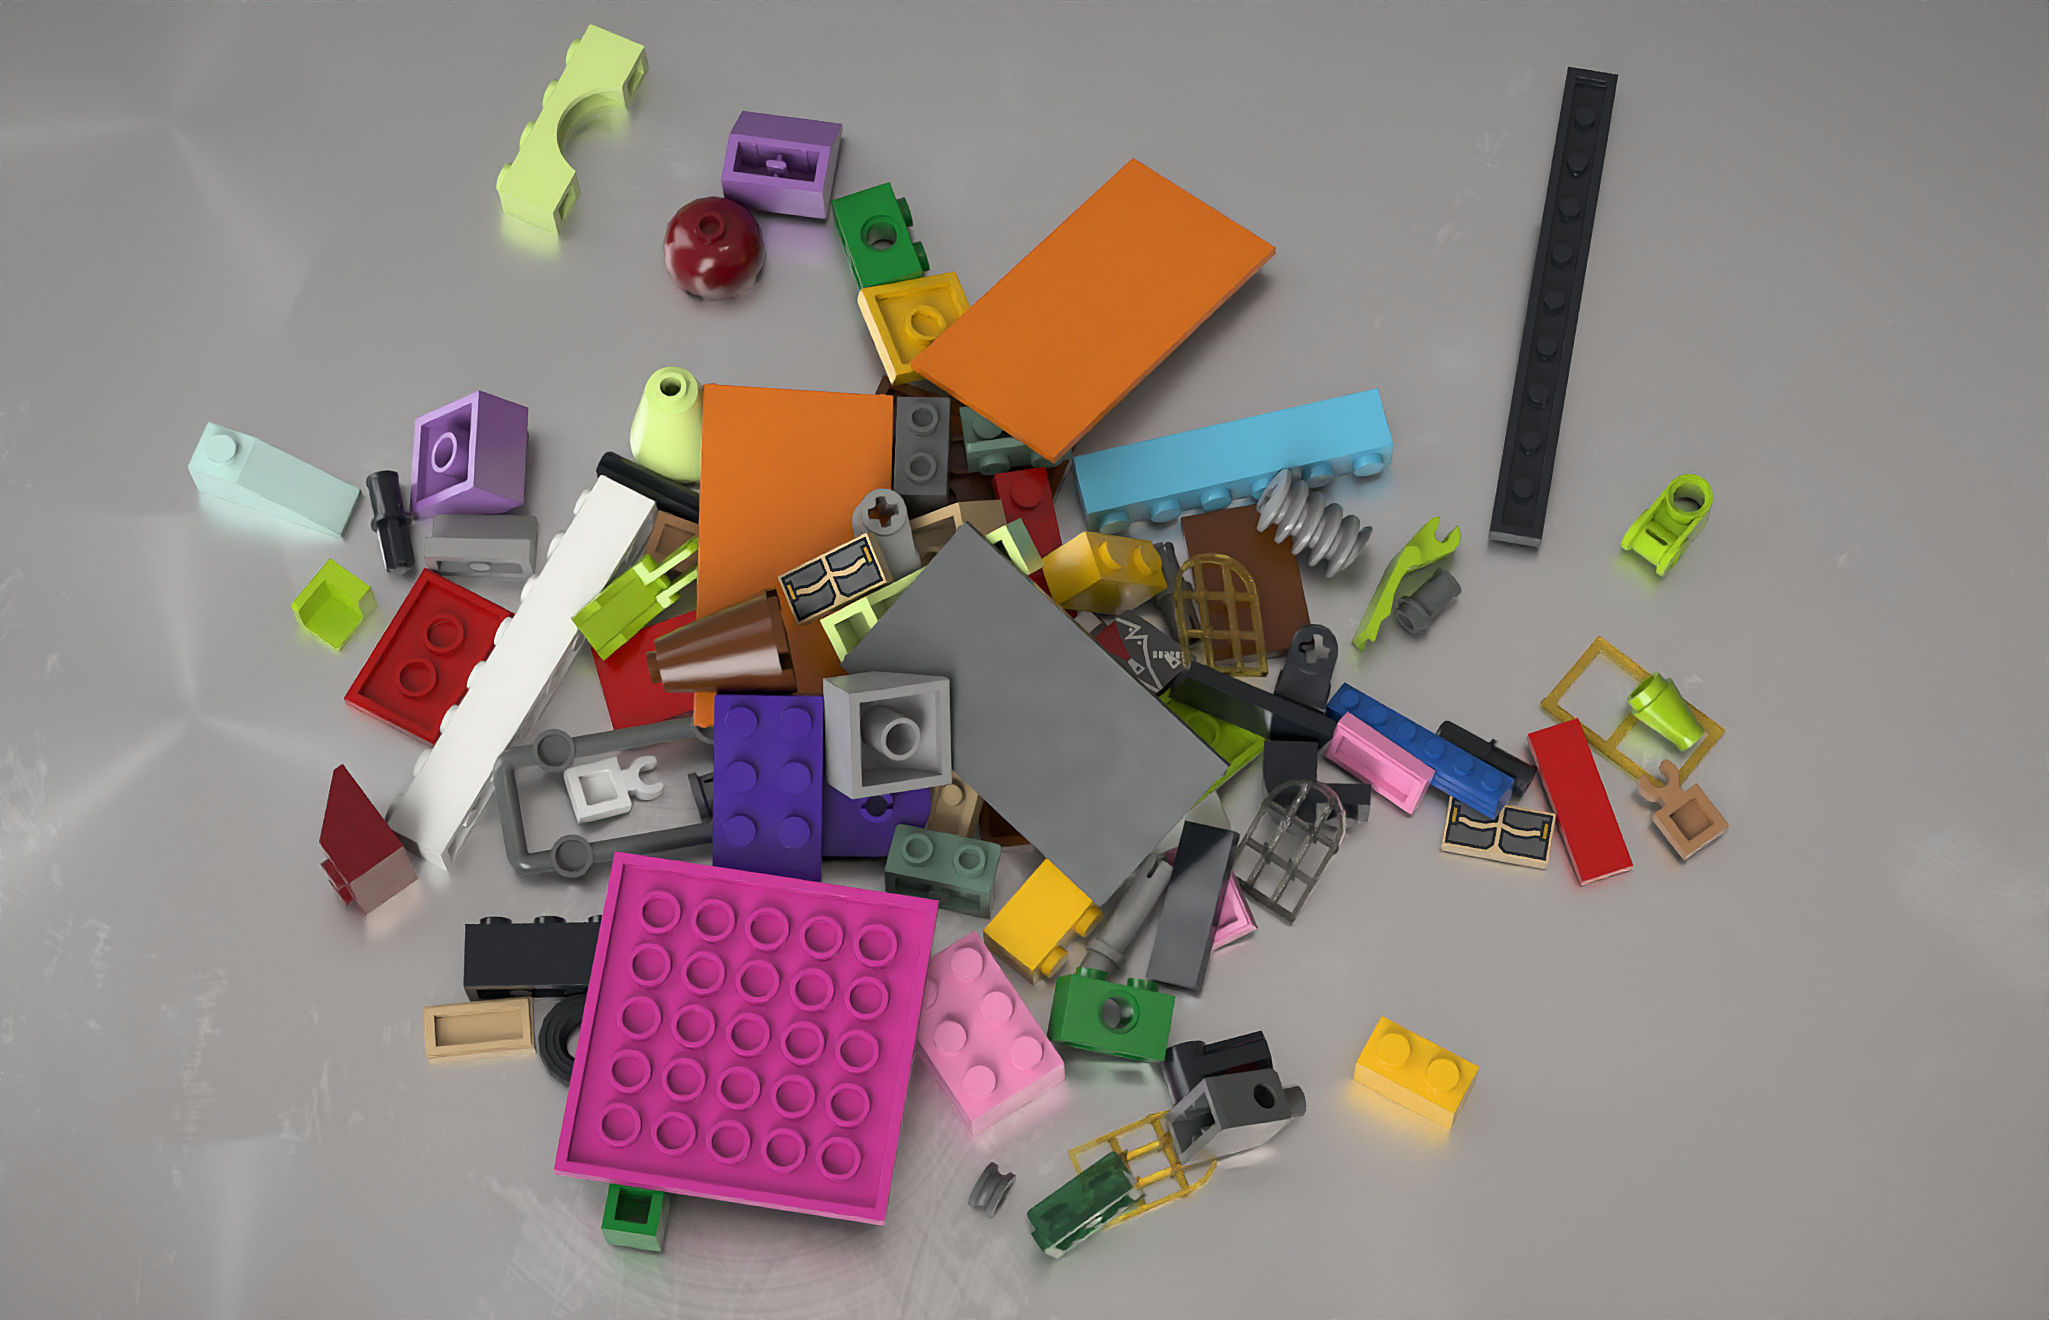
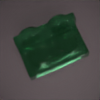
[1027,1151,1147,1259]

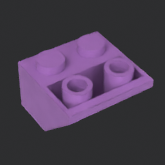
[721,111,843,219]

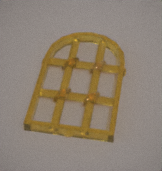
[1172,552,1269,678]
[1067,1109,1218,1232]

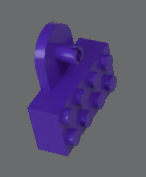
[712,693,931,883]

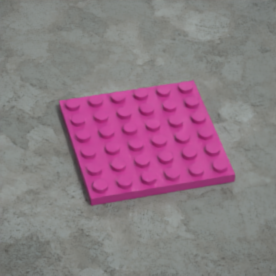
[553,851,939,1226]

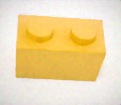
[1042,531,1168,616]
[983,858,1104,986]
[1353,1016,1480,1130]

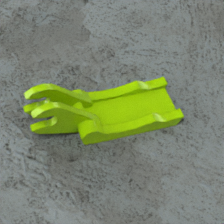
[1352,516,1461,652]
[571,536,698,661]

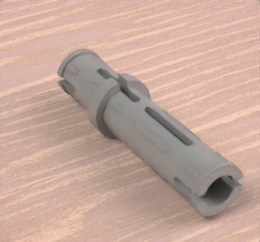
[1079,854,1173,981]

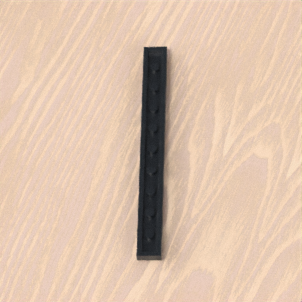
[1488,67,1618,547]

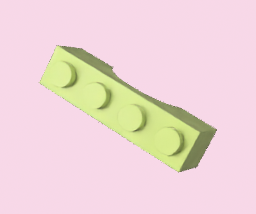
[496,24,649,235]
[820,518,1045,663]

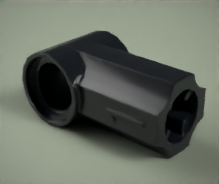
[1160,1030,1273,1108]

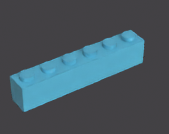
[1073,388,1394,534]

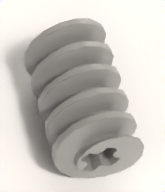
[1256,469,1373,579]

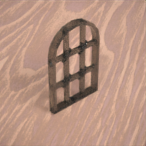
[1232,777,1346,923]

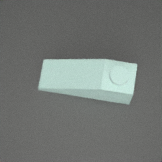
[188,422,362,539]

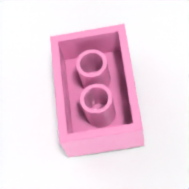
[915,930,1065,1138]

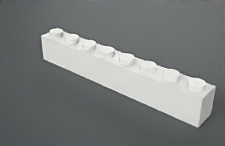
[385,475,658,872]

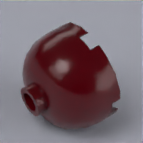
[663,196,766,302]

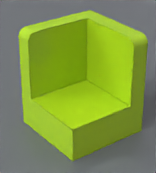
[290,558,378,651]

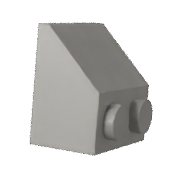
[823,671,952,799]

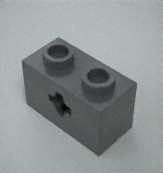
[894,397,952,518]

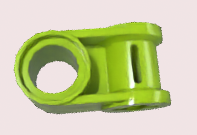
[1620,474,1713,578]

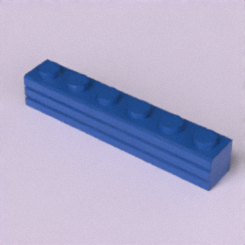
[1325,682,1515,820]

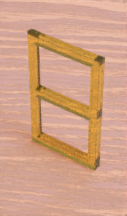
[1540,636,1726,787]

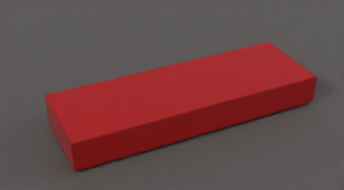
[1526,718,1633,886]

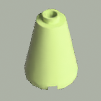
[630,366,703,485]

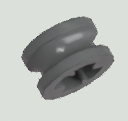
[968,1162,1016,1218]

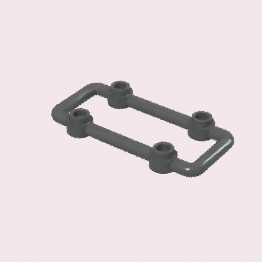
[493,713,714,878]

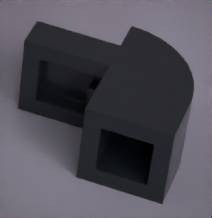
[1262,740,1371,840]

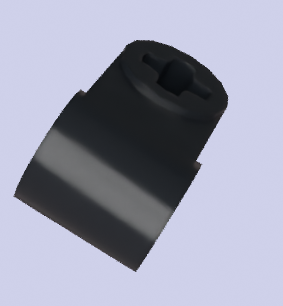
[1273,624,1338,715]

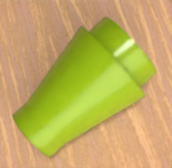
[1627,672,1705,751]

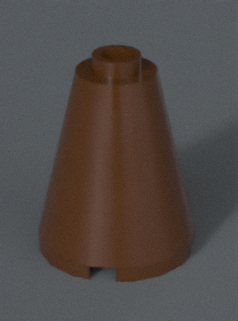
[646,586,798,694]

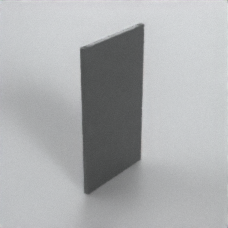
[840,521,1231,907]

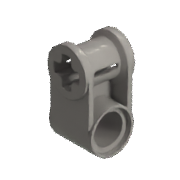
[851,488,922,595]

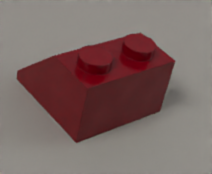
[319,764,418,916]

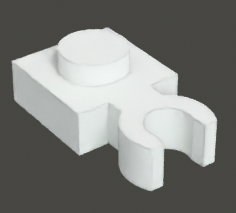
[563,755,665,825]

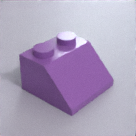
[409,390,529,517]

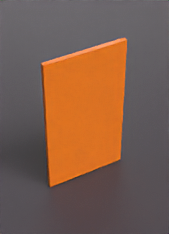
[911,158,1276,464]
[693,383,893,728]

